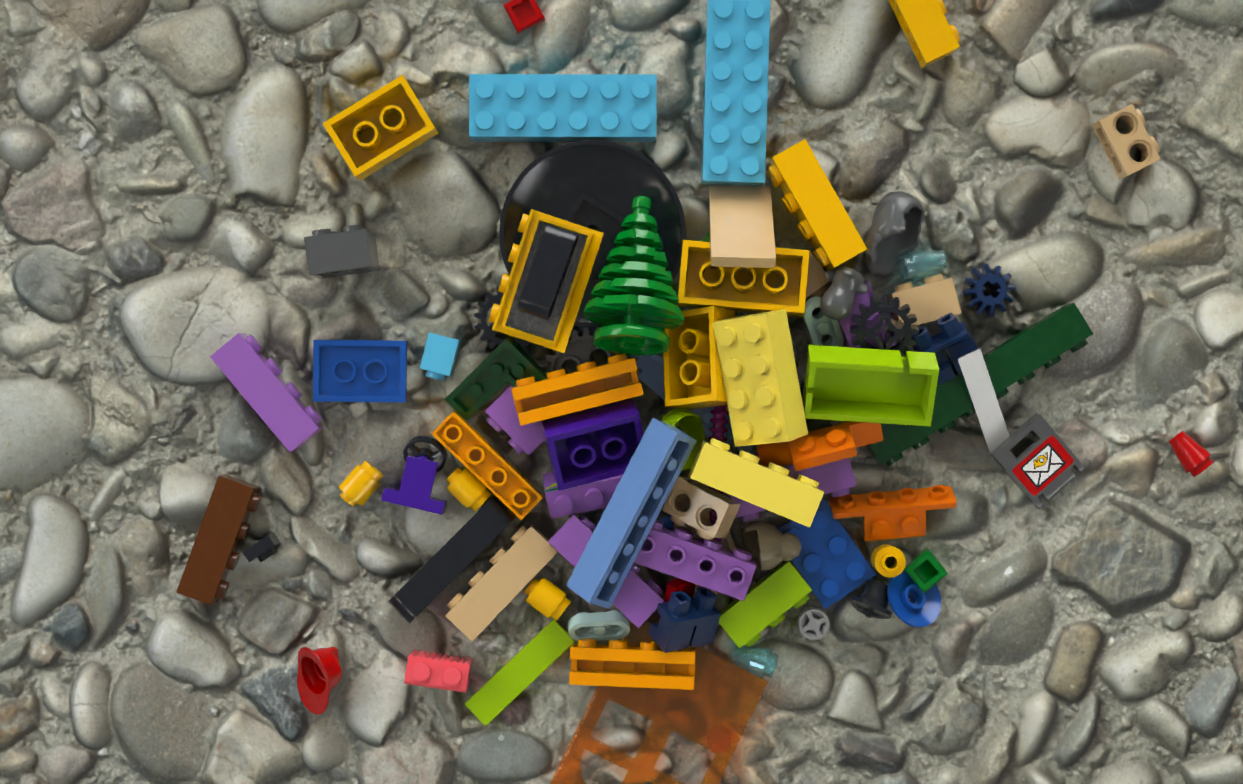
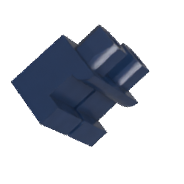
[912,313,979,385]
[648,587,721,653]

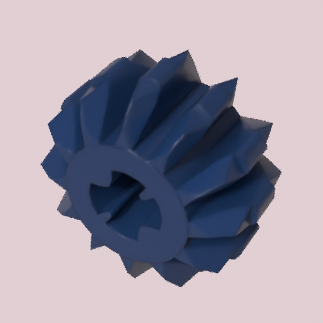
[961,264,1016,317]

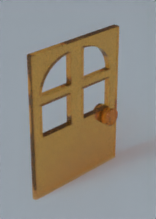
[550,620,768,784]

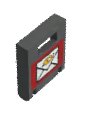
[990,413,1085,510]

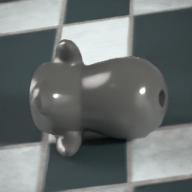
[820,266,868,320]

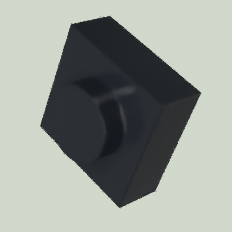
[243,533,281,563]

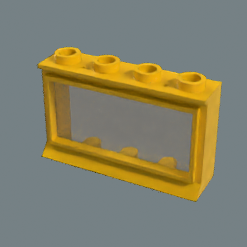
[488,209,604,353]

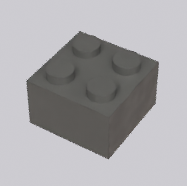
[304,225,380,279]

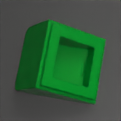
[904,547,948,593]

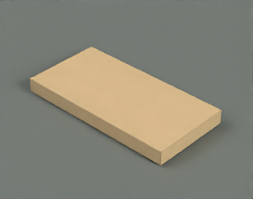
[709,184,776,268]

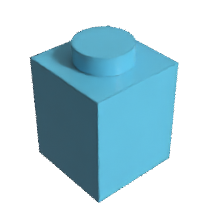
[420,332,462,381]

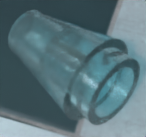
[899,250,947,282]
[731,645,779,679]

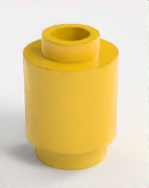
[339,460,384,507]
[446,467,492,512]
[871,544,906,578]
[524,576,571,621]

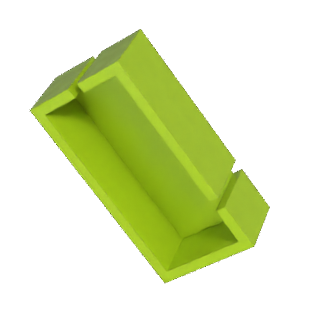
[802,345,939,427]

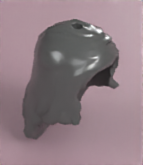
[864,191,925,276]

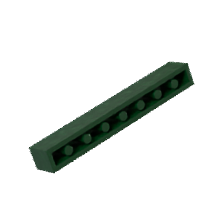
[866,302,1093,466]

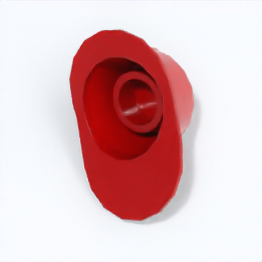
[297,647,342,715]

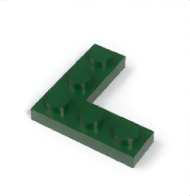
[444,336,547,421]

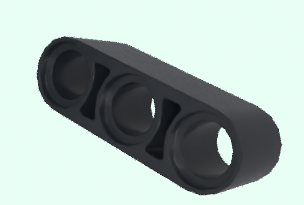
[517,223,579,321]

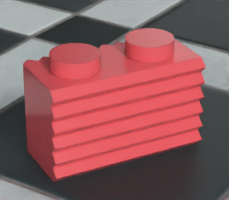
[404,649,473,693]

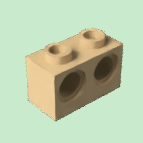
[1092,104,1161,180]
[662,477,741,541]

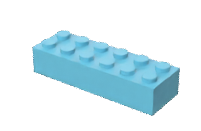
[701,0,771,186]
[469,74,657,142]

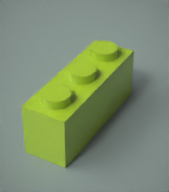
[718,561,812,648]

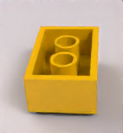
[322,75,439,181]
[663,306,735,410]

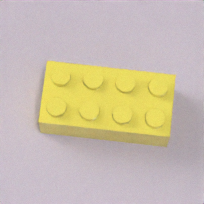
[712,309,808,447]
[689,438,824,528]

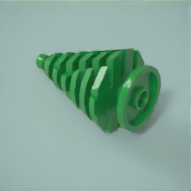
[583,196,684,356]

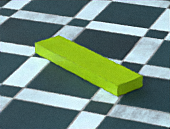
[465,619,575,726]

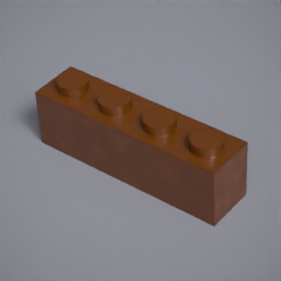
[176,474,261,605]

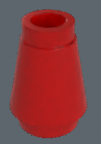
[1168,431,1214,477]

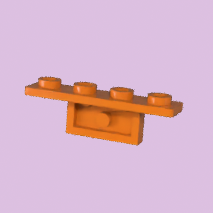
[756,421,884,471]
[829,485,957,541]

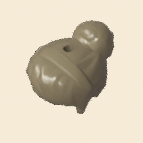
[741,521,802,570]

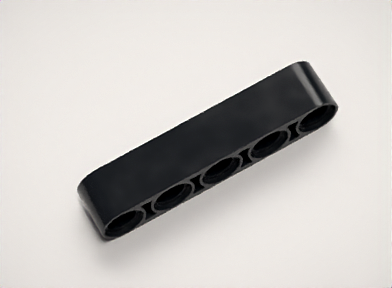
[388,495,516,624]

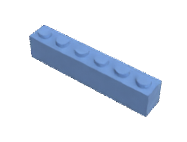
[566,418,697,609]

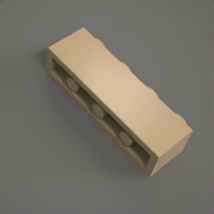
[445,524,558,641]

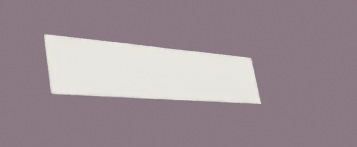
[958,348,1009,453]

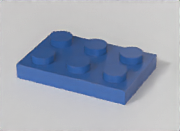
[313,340,408,402]
[778,498,876,609]

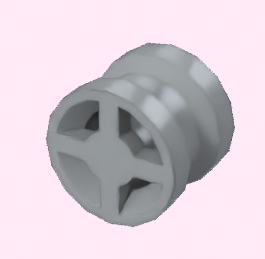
[797,606,830,640]

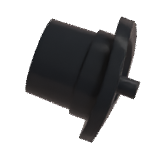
[851,580,892,619]

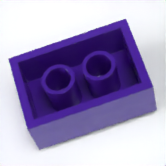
[541,398,643,491]

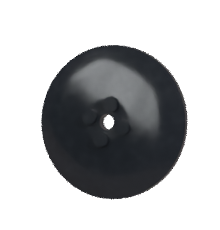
[499,140,686,327]

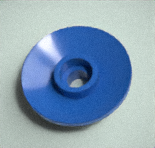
[887,570,941,628]

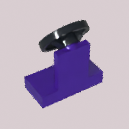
[381,436,447,515]

